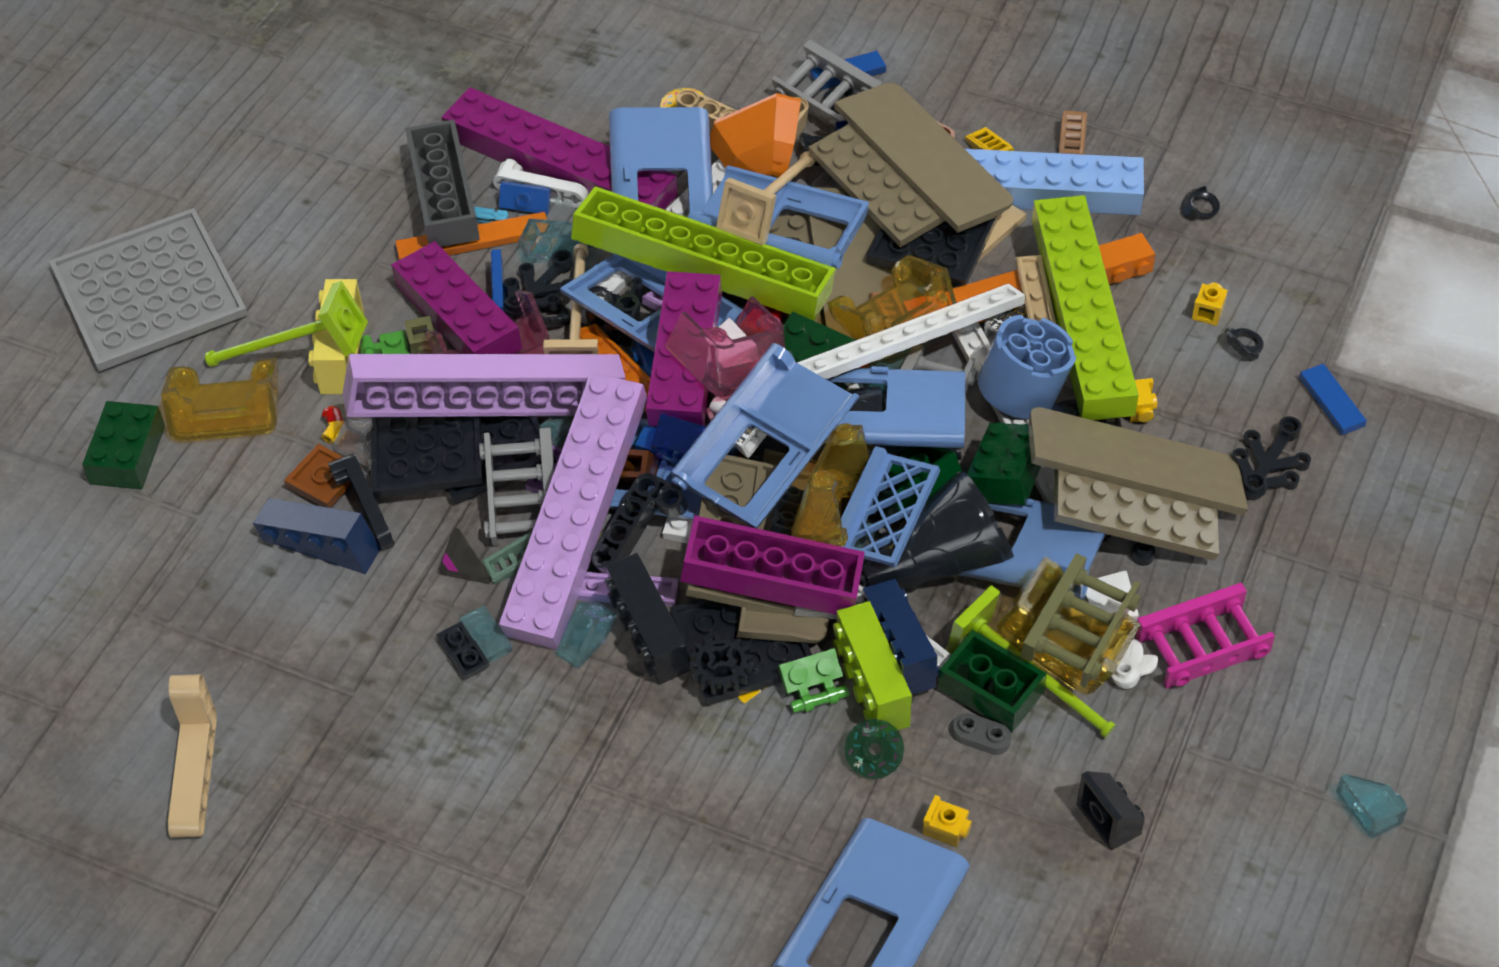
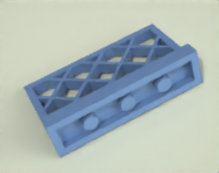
[830,446,940,567]

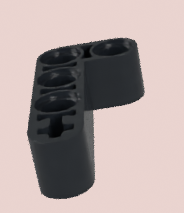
[591,473,688,574]

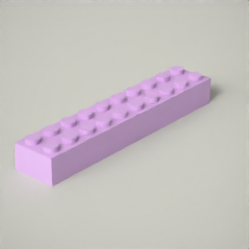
[343,354,626,417]
[499,372,647,650]

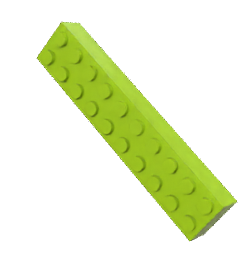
[571,186,836,321]
[1032,195,1139,420]

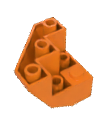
[710,93,801,178]

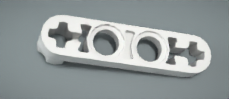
[493,159,589,208]

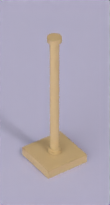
[716,151,816,245]
[543,244,599,354]

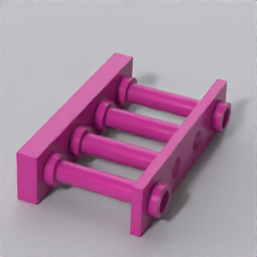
[1135,582,1275,689]

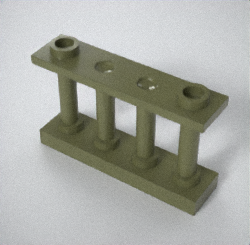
[1021,553,1142,688]

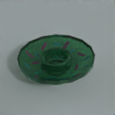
[844,719,905,779]

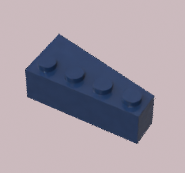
[253,498,381,575]
[862,579,939,694]

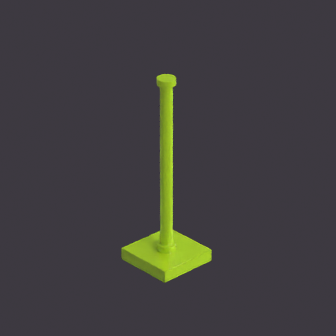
[205,281,368,367]
[946,585,1116,738]

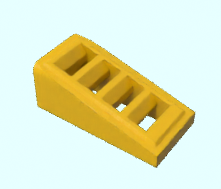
[965,127,1014,151]

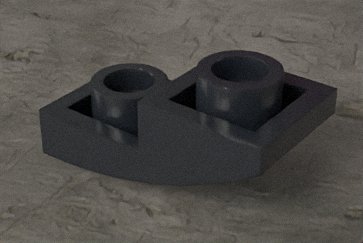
[769,486,806,537]
[436,621,490,679]

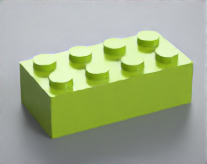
[833,601,912,737]

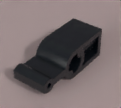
[606,277,643,347]

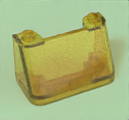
[827,255,957,359]
[161,358,279,441]
[791,423,869,546]
[996,556,1141,694]

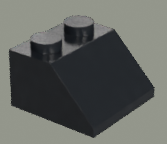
[1076,771,1145,851]

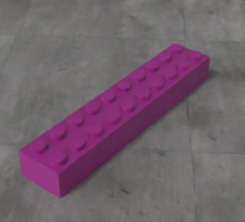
[441,87,678,210]

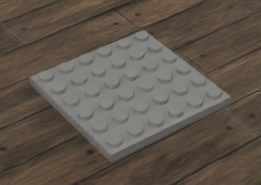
[49,208,248,371]

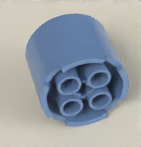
[978,315,1076,419]

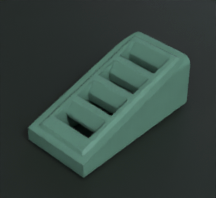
[482,532,531,584]

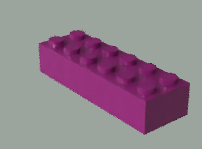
[391,241,523,354]
[646,271,722,430]
[680,515,865,615]

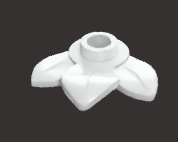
[1100,639,1158,689]

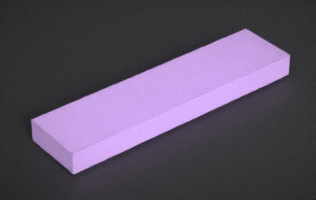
[577,572,679,607]

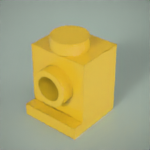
[1192,282,1228,326]
[1129,378,1157,423]
[923,795,972,847]

